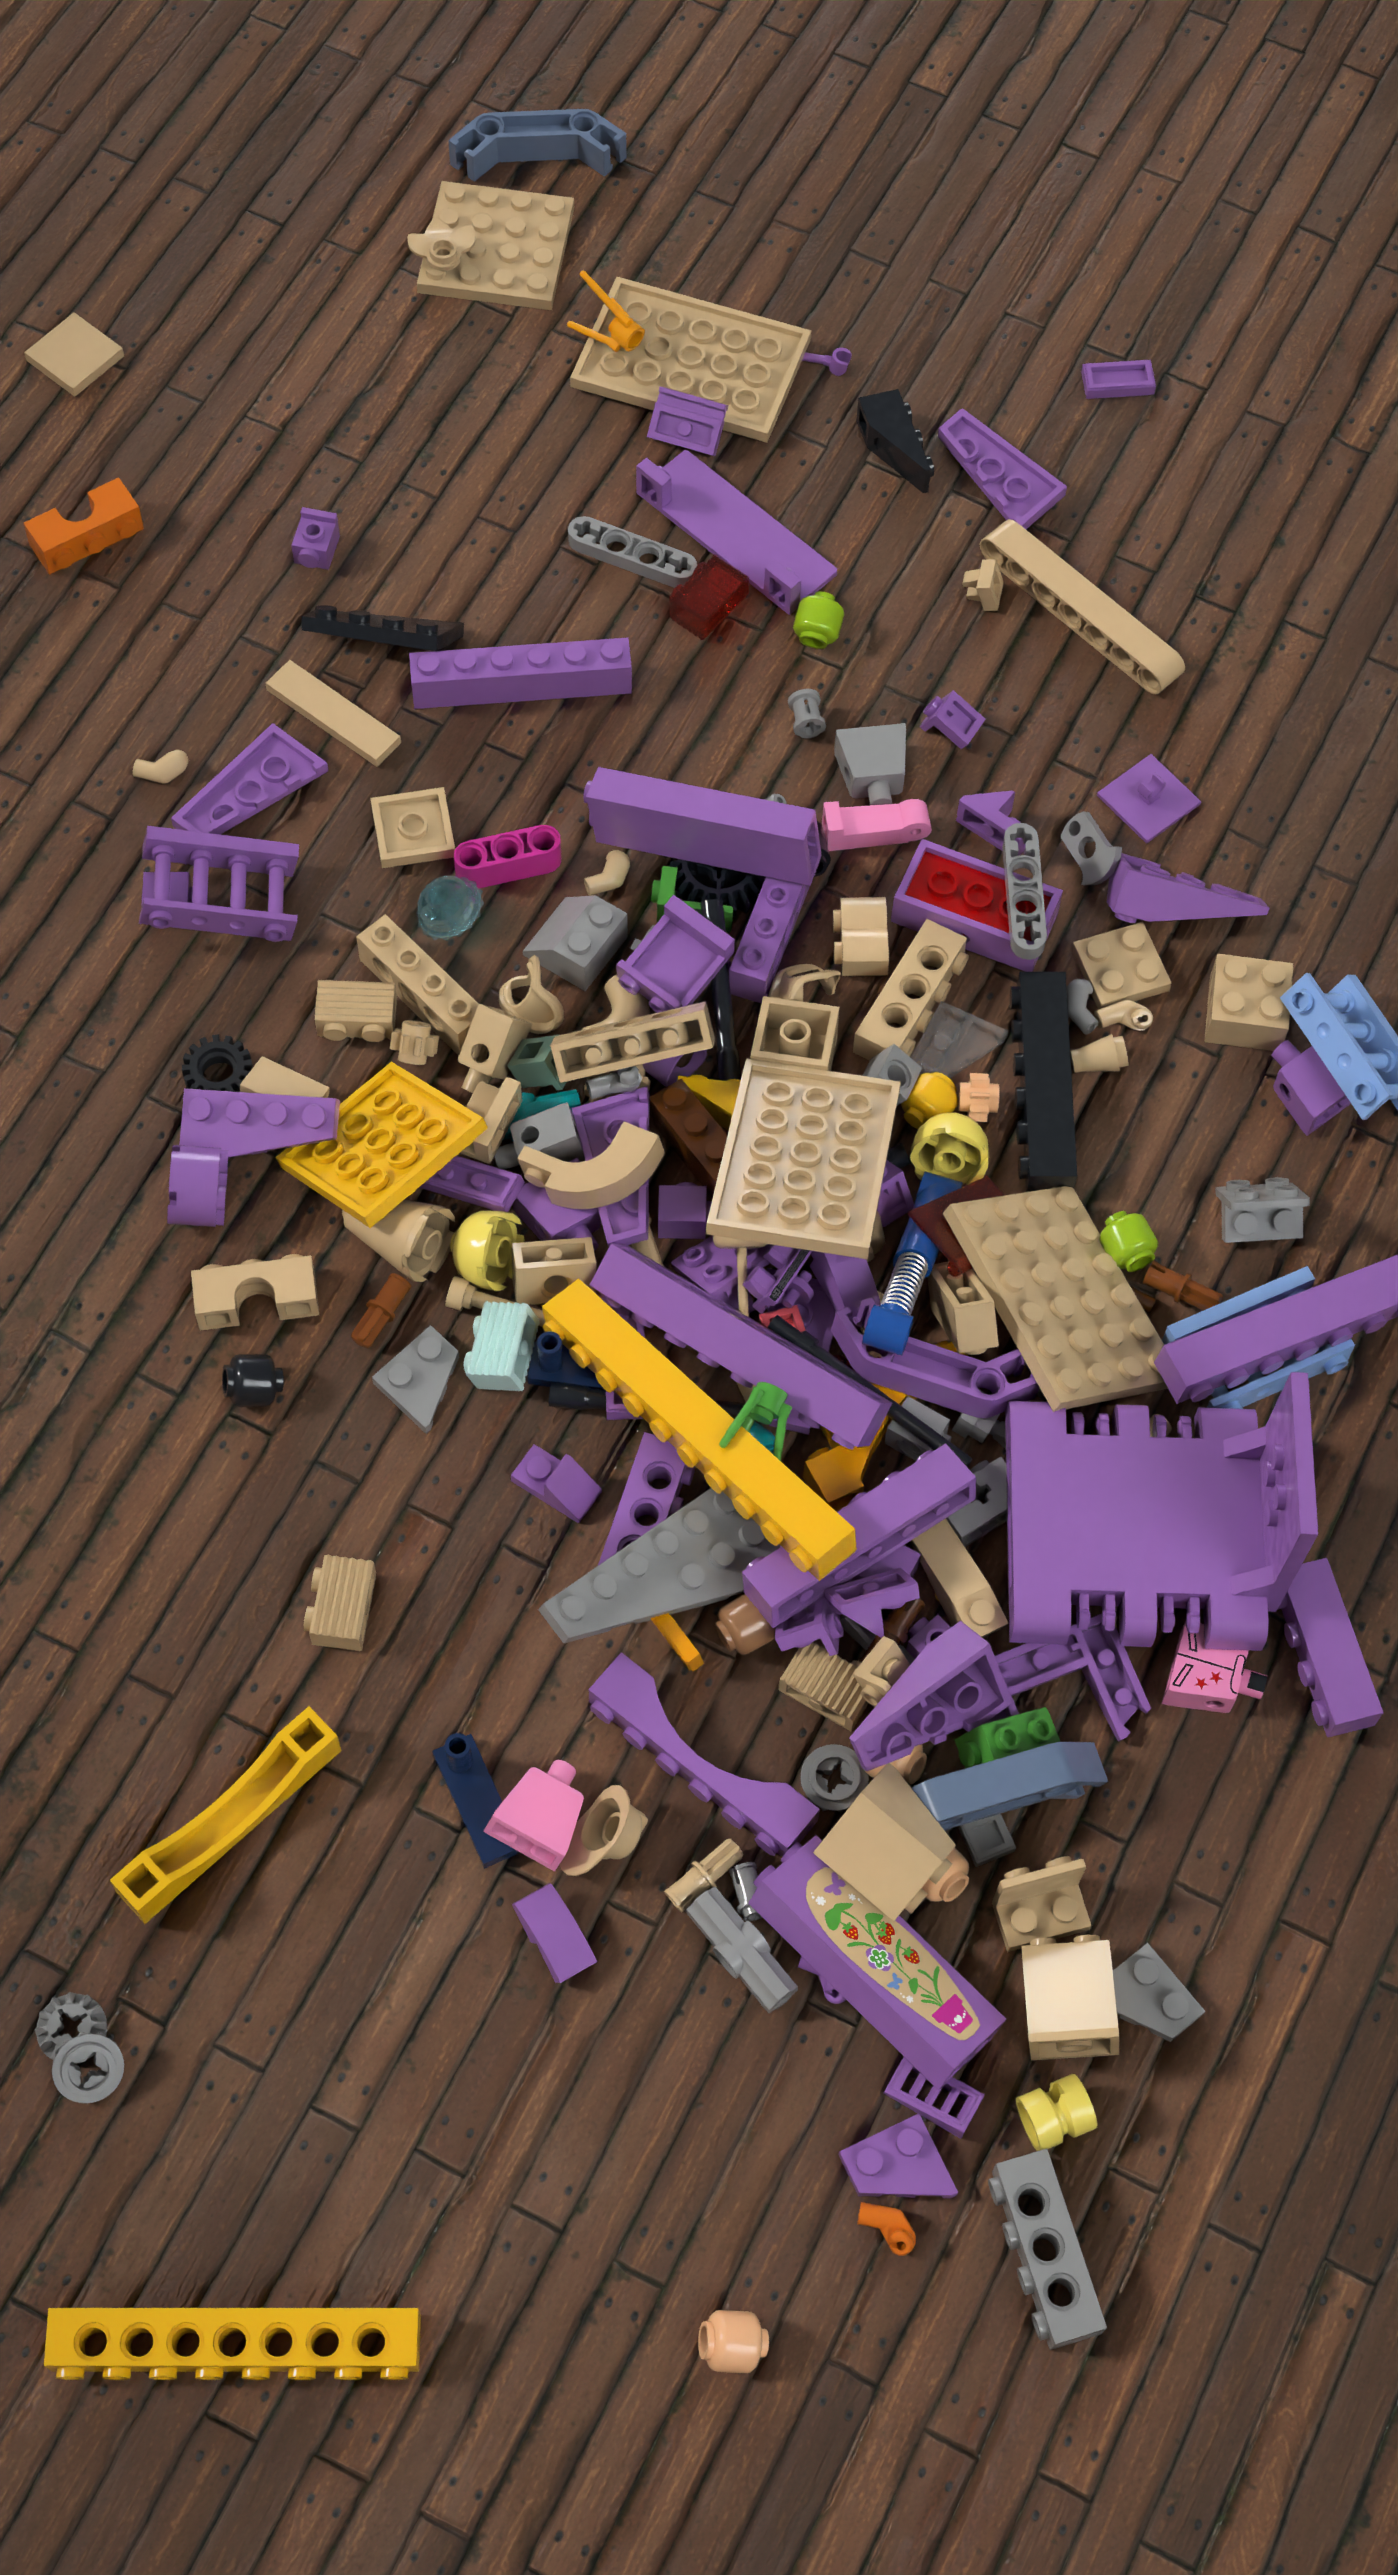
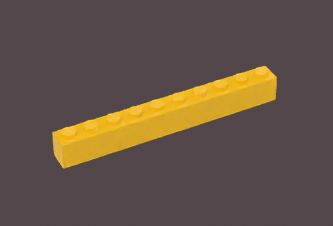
[542,1278,857,1581]

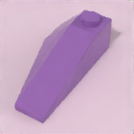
[1107,853,1269,923]
[849,1621,1013,1771]

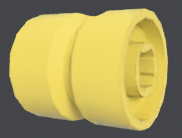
[1016,2074,1098,2151]

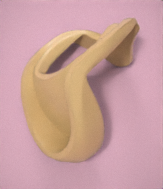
[499,955,564,1034]
[768,964,841,1002]

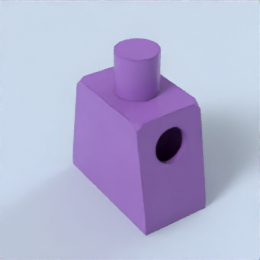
[1271,1040,1351,1136]
[513,1158,600,1251]

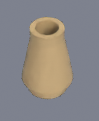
[1070,1034,1129,1073]

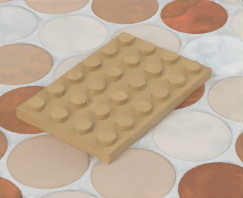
[570,277,811,443]
[706,1058,901,1259]
[943,1186,1168,1412]

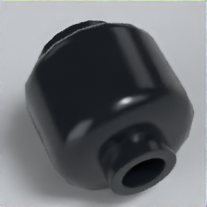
[222,1354,284,1407]

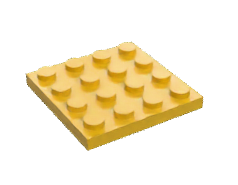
[275,1061,488,1228]

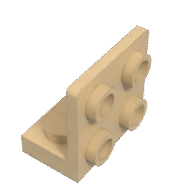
[992,1856,1092,1952]

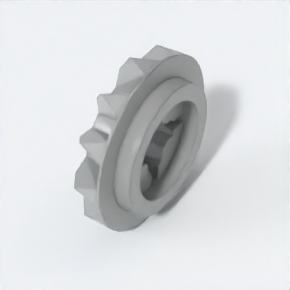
[800,1744,869,1813]
[35,1992,107,2064]
[52,2031,124,2103]

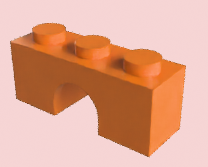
[24,477,144,575]

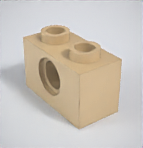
[512,1237,596,1305]

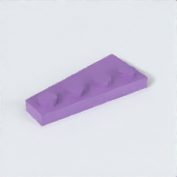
[938,408,1067,529]
[171,723,328,835]
[572,1086,649,1246]
[179,1088,340,1159]

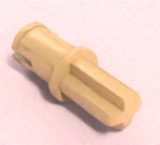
[664,1839,743,1913]

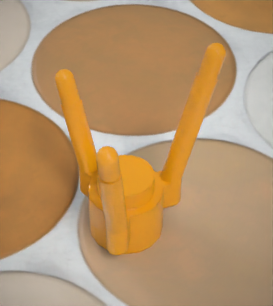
[567,270,645,352]

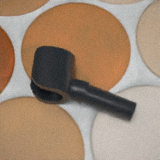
[887,1142,912,1169]

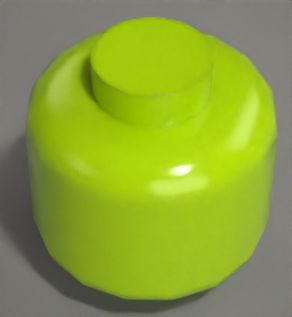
[793,591,844,649]
[1099,1211,1159,1272]

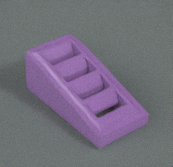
[883,2057,984,2139]

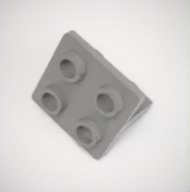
[1215,1177,1310,1243]

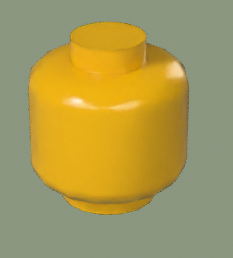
[901,1072,958,1129]

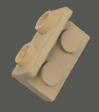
[853,1636,910,1708]

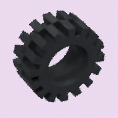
[182,1034,253,1092]

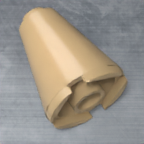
[342,1199,455,1282]

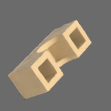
[191,1254,319,1331]

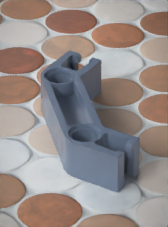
[448,109,627,182]
[912,1742,1109,1832]

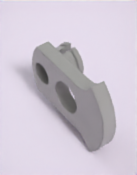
[1061,811,1122,886]

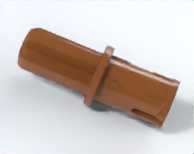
[1143,1261,1223,1311]
[351,1273,412,1348]

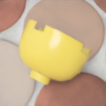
[910,1113,989,1188]
[450,1210,525,1291]

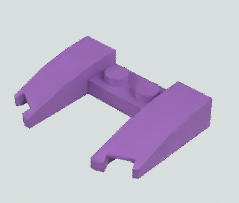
[986,1614,1151,1742]

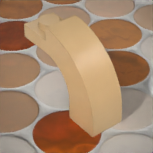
[517,1121,665,1209]

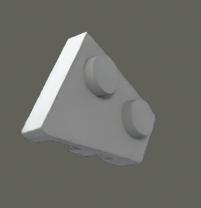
[372,1325,459,1434]
[1113,1943,1205,2042]

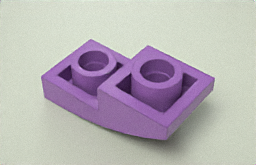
[512,1883,597,1983]

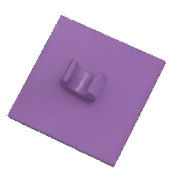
[1097,754,1201,844]

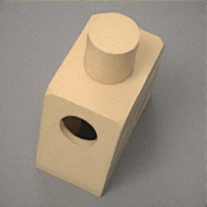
[458,1004,533,1093]

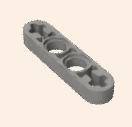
[568,516,697,589]
[1002,823,1047,960]

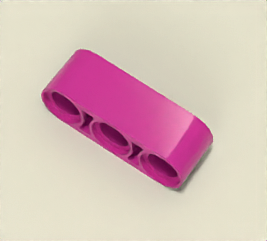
[454,825,561,889]

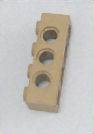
[356,914,479,1056]
[853,919,969,1061]
[550,1002,715,1083]

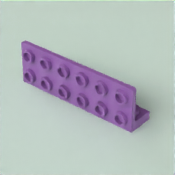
[636,450,837,615]
[671,1160,914,1314]

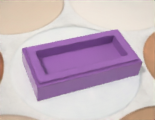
[1081,360,1156,399]

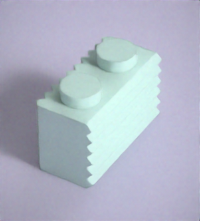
[464,1301,540,1391]

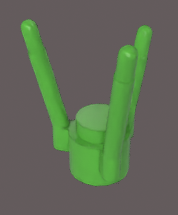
[719,1382,792,1461]

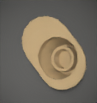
[560,1785,648,1876]

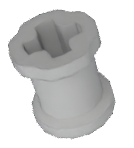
[788,689,826,738]

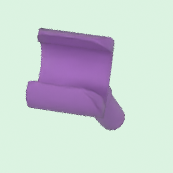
[802,348,852,376]

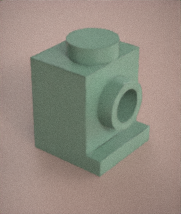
[507,1035,567,1090]

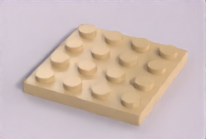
[417,181,574,310]

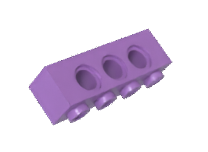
[729,877,810,1004]
[598,1432,696,1565]

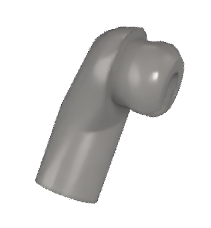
[1066,979,1099,1035]

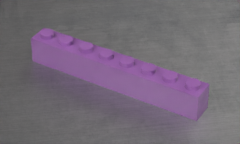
[589,1243,893,1450]
[1154,1255,1398,1404]

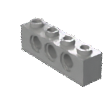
[988,2148,1107,2350]

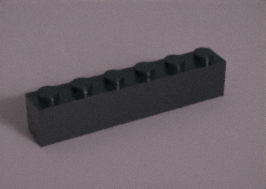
[1010,972,1077,1192]

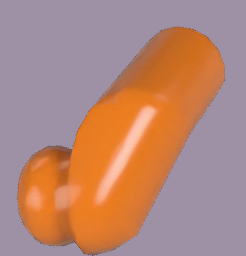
[857,2202,916,2256]

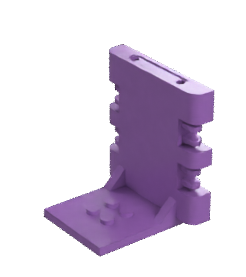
[1005,1372,1318,1651]

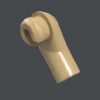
[133,750,189,784]
[584,850,630,896]
[1094,1000,1153,1031]

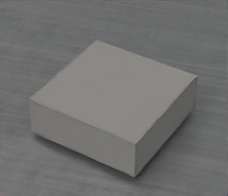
[958,1814,1016,1867]

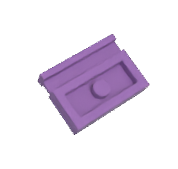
[647,386,729,456]

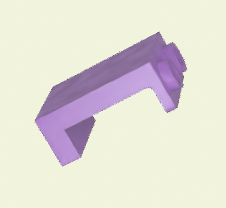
[616,895,735,1013]

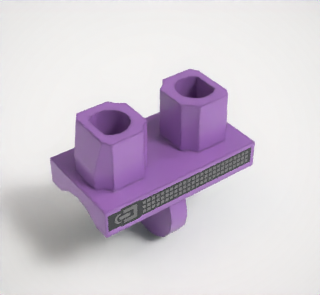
[743,1244,814,1314]

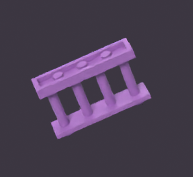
[139,826,299,942]

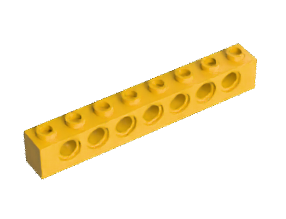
[44,2308,421,2380]

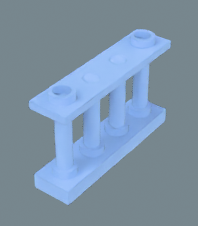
[1280,973,1398,1120]
[1162,1266,1355,1409]

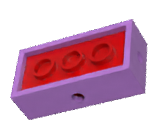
[891,839,1063,972]

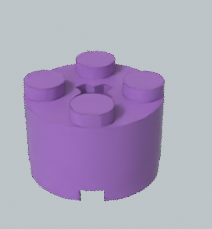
[167,1145,229,1227]

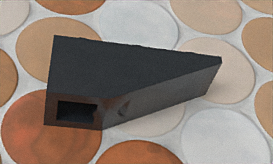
[856,389,934,493]

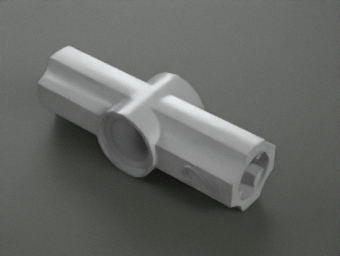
[686,1887,798,2013]

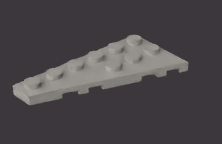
[538,1488,781,1643]

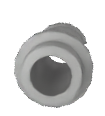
[729,1862,763,1921]

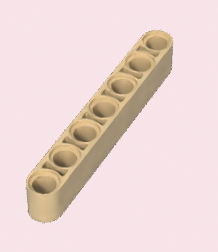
[980,519,1185,695]

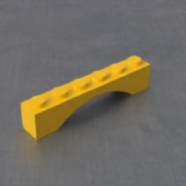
[110,1706,342,1924]

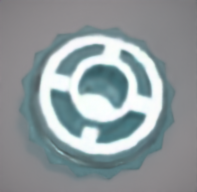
[416,876,484,941]

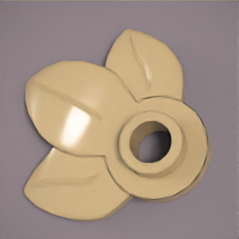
[408,217,476,271]

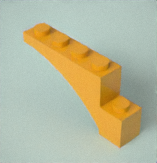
[803,1341,968,1511]

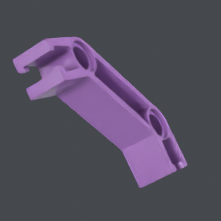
[831,1297,1040,1419]

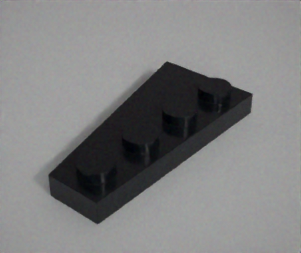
[302,605,464,651]

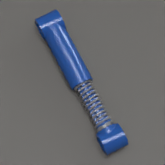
[862,1171,963,1356]

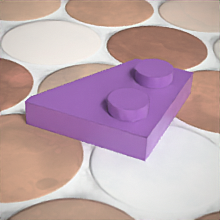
[838,2113,958,2198]

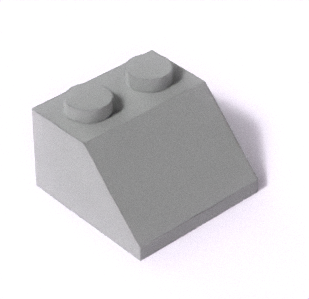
[523,895,628,991]

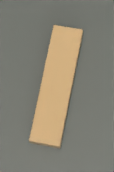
[266,660,401,767]

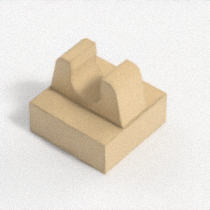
[962,559,1004,611]

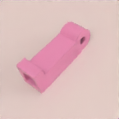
[822,799,932,851]

